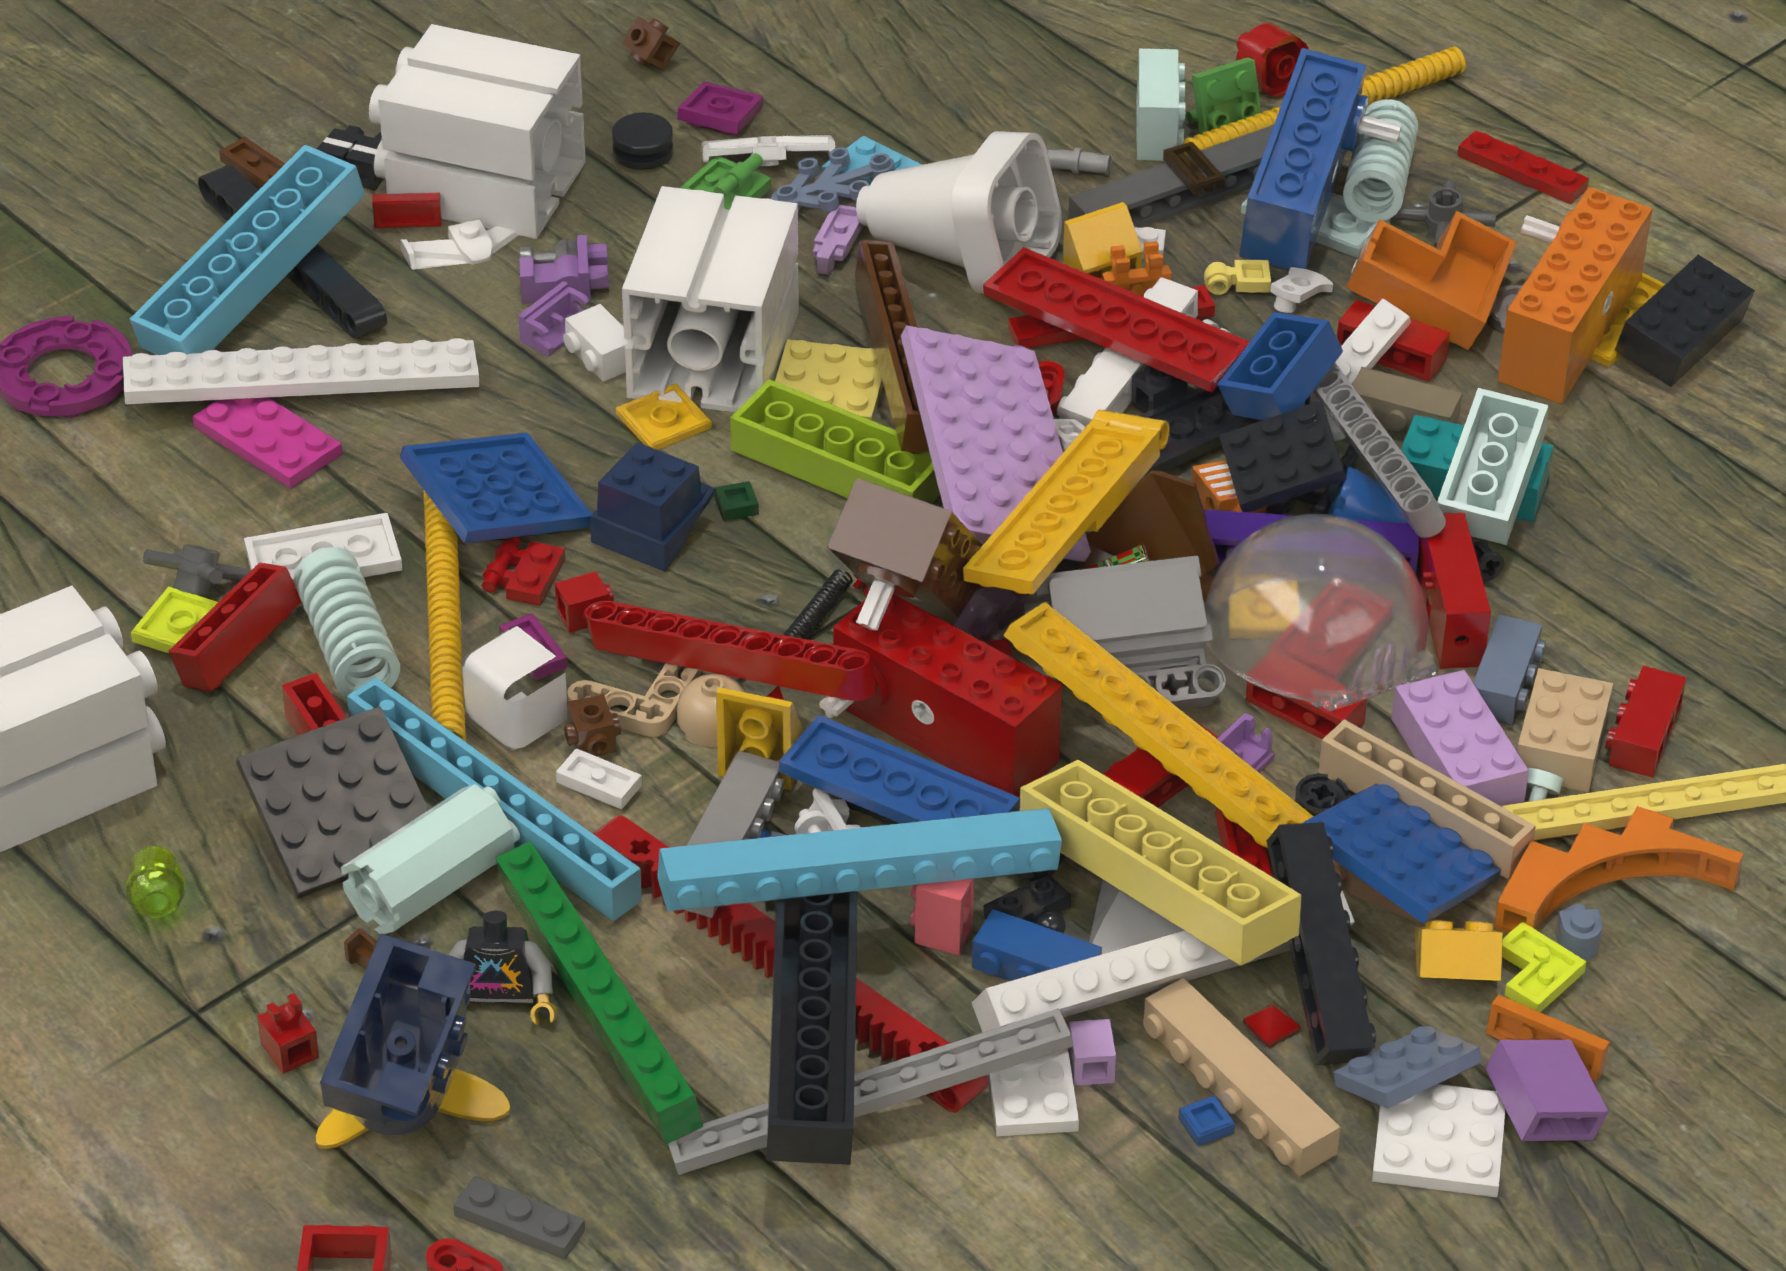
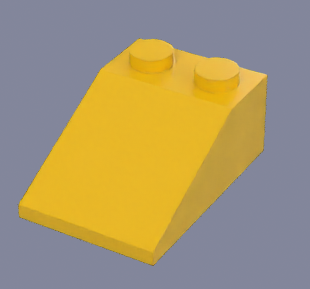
[716,687,804,791]

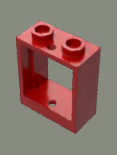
[297,1224,392,1271]

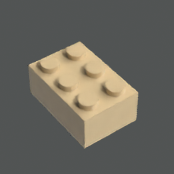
[1517,668,1613,792]

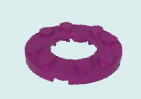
[0,316,132,418]

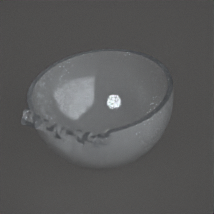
[1205,514,1438,711]

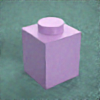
[1068,1019,1116,1086]

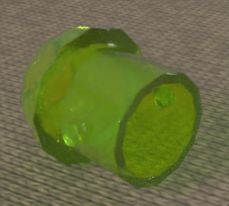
[124,846,186,918]

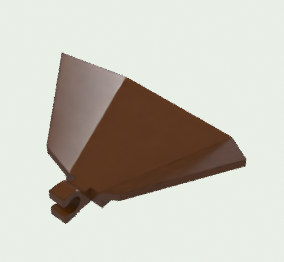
[1080,471,1227,608]

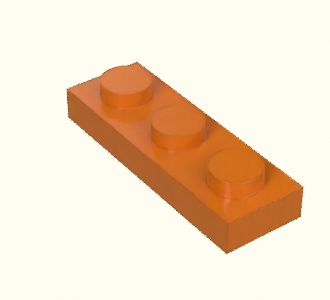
[1486,995,1610,1081]

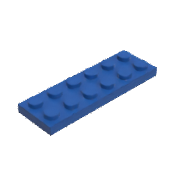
[779,715,1020,823]

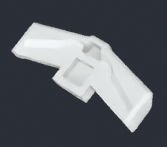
[701,135,835,166]
[400,219,519,270]

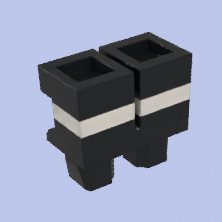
[317,125,382,190]

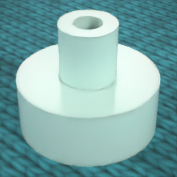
[1527,768,1564,802]

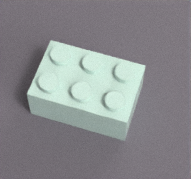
[1136,49,1185,161]

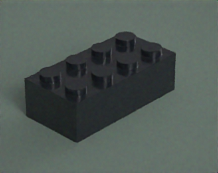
[1614,254,1755,387]

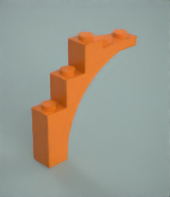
[1494,806,1744,934]

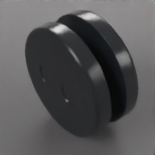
[612,112,673,170]

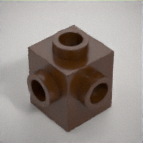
[622,16,681,70]
[564,694,621,756]

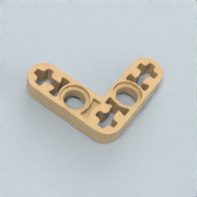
[567,663,701,737]

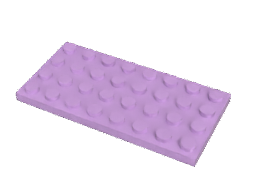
[901,325,1091,562]

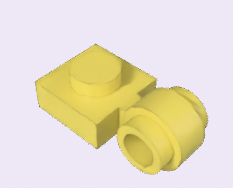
[1204,260,1271,295]

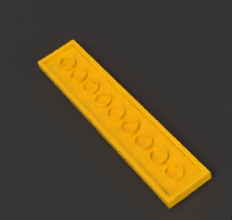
[1003,602,1314,848]

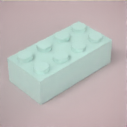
[1437,388,1548,545]

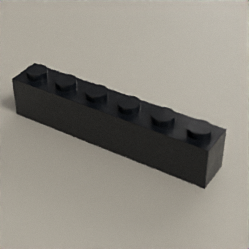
[1266,822,1376,1065]

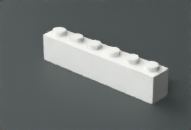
[1057,277,1198,427]

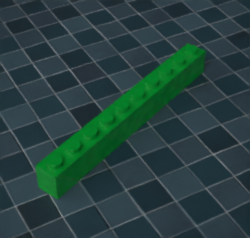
[495,841,703,1145]

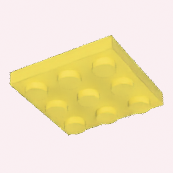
[775,339,883,421]

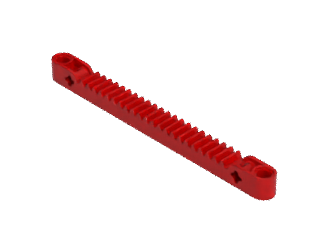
[592,815,988,1113]

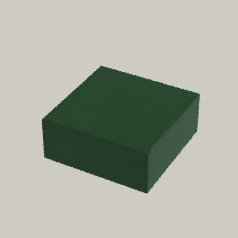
[715,481,759,521]

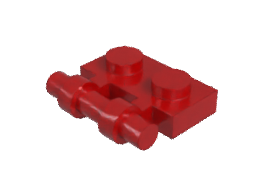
[481,537,565,606]

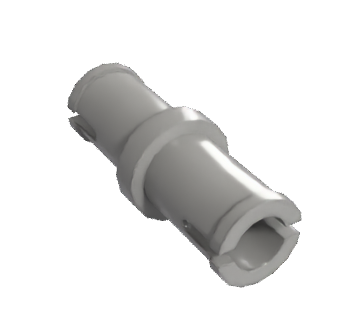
[1046,147,1112,175]

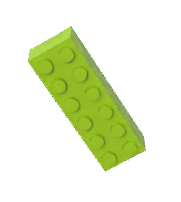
[730,379,940,504]

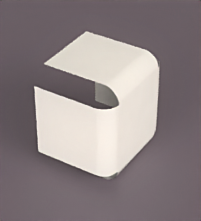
[462,626,568,750]

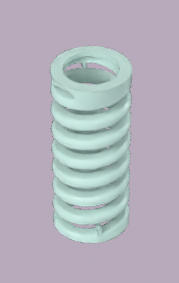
[1343,99,1418,222]
[294,547,400,697]

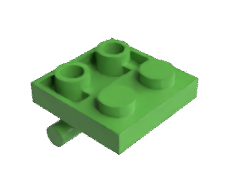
[1186,57,1261,135]
[680,153,772,210]

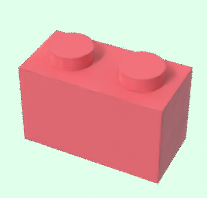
[910,878,974,956]

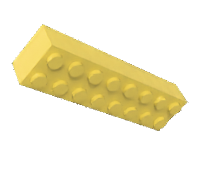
[1020,760,1301,966]

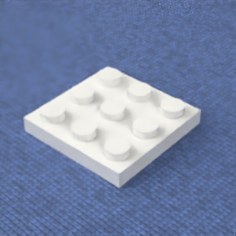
[1372,1084,1505,1197]

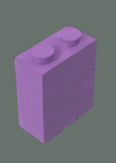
[1485,1040,1609,1141]

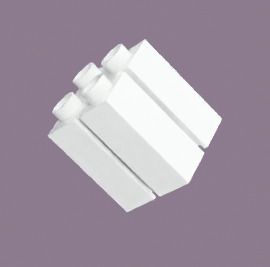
[369,24,586,239]
[622,186,799,412]
[0,586,166,852]

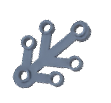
[771,147,896,212]

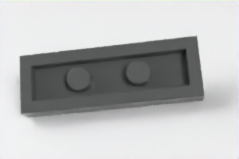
[453,1176,585,1260]

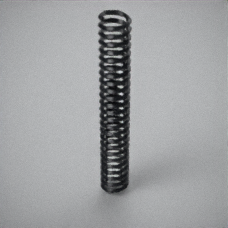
[783,569,853,639]

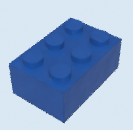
[1217,312,1343,420]

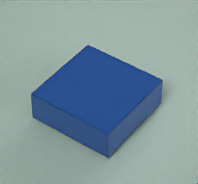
[1178,1095,1235,1146]

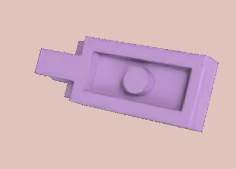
[813,205,863,275]

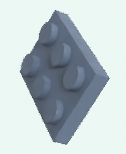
[1333,1026,1482,1109]

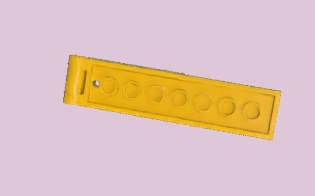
[963,409,1170,594]

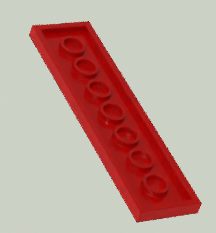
[983,247,1250,392]

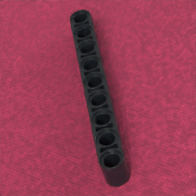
[198,164,387,339]

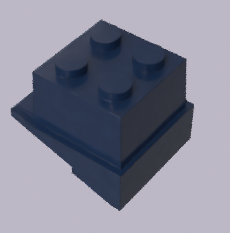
[590,442,715,572]

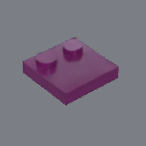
[677,81,763,134]

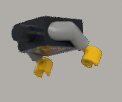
[448,910,558,1025]

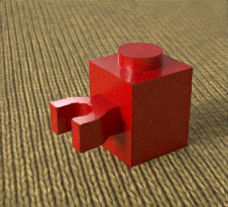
[257,993,319,1074]

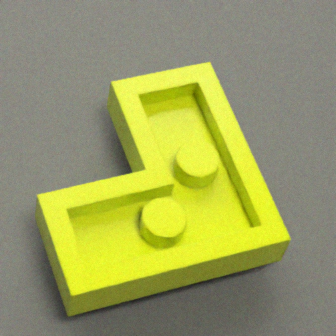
[1502,922,1587,1012]

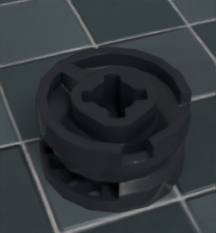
[1295,773,1349,816]

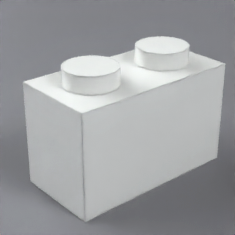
[563,304,628,382]

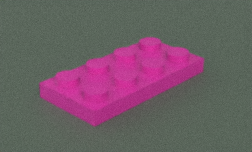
[192,397,343,489]

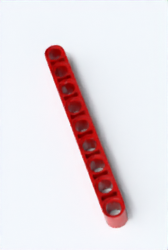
[585,601,877,701]

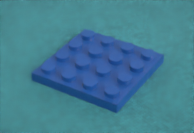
[400,432,592,543]
[1304,783,1501,924]

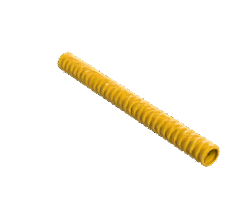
[1183,46,1466,155]
[424,490,466,741]

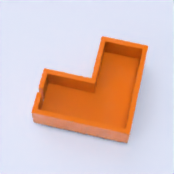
[1346,211,1517,350]

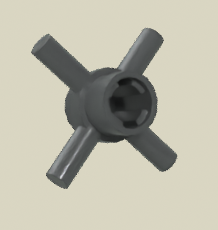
[1394,181,1496,248]
[143,544,251,596]

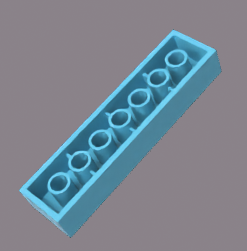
[130,145,365,355]

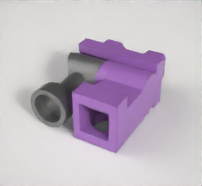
[520,235,609,304]

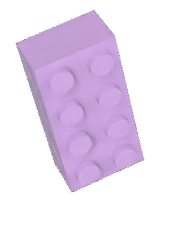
[1391,670,1529,807]

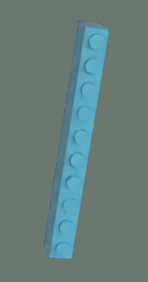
[347,677,642,922]
[658,808,1062,911]

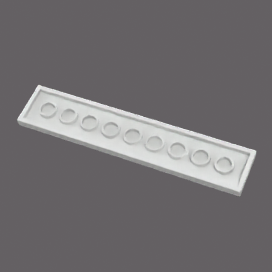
[123,338,479,404]

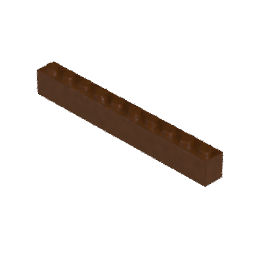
[855,240,930,454]

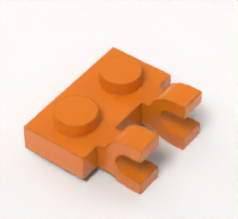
[1102,241,1172,296]

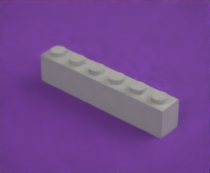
[684,750,785,918]

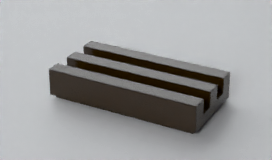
[1163,142,1225,196]

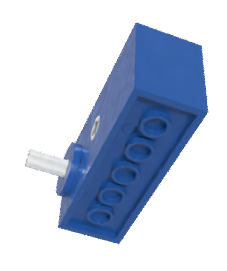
[1239,48,1402,270]

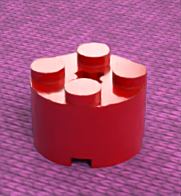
[1236,23,1309,97]

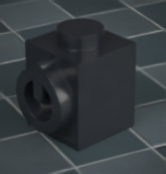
[1132,365,1188,414]

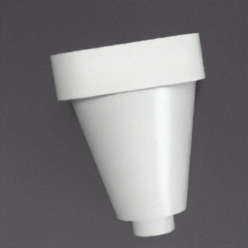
[856,131,1062,294]

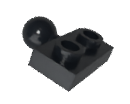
[983,874,1071,934]

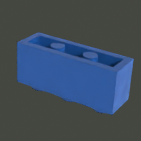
[972,909,1102,981]

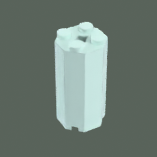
[341,784,520,934]

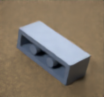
[1473,615,1546,725]

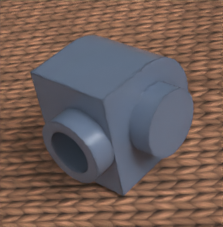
[1556,904,1602,960]

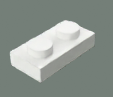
[556,748,642,810]

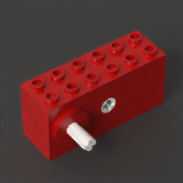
[819,594,1062,798]

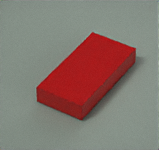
[372,192,442,228]

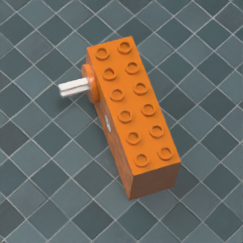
[1498,187,1653,404]

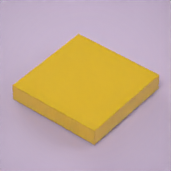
[616,383,712,450]

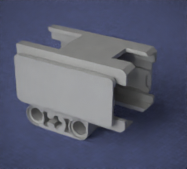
[1023,556,1226,709]

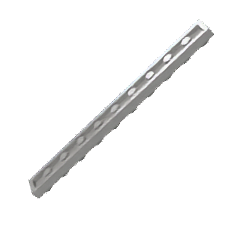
[668,1008,1073,1175]

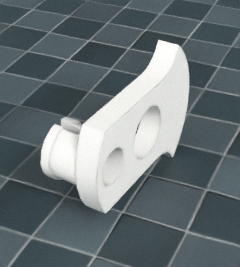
[1270,267,1333,313]

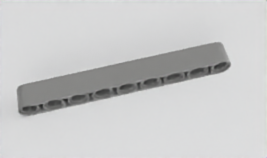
[1313,363,1446,538]

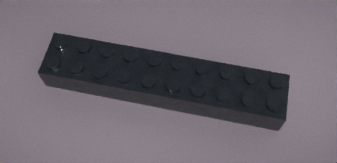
[766,891,858,1165]

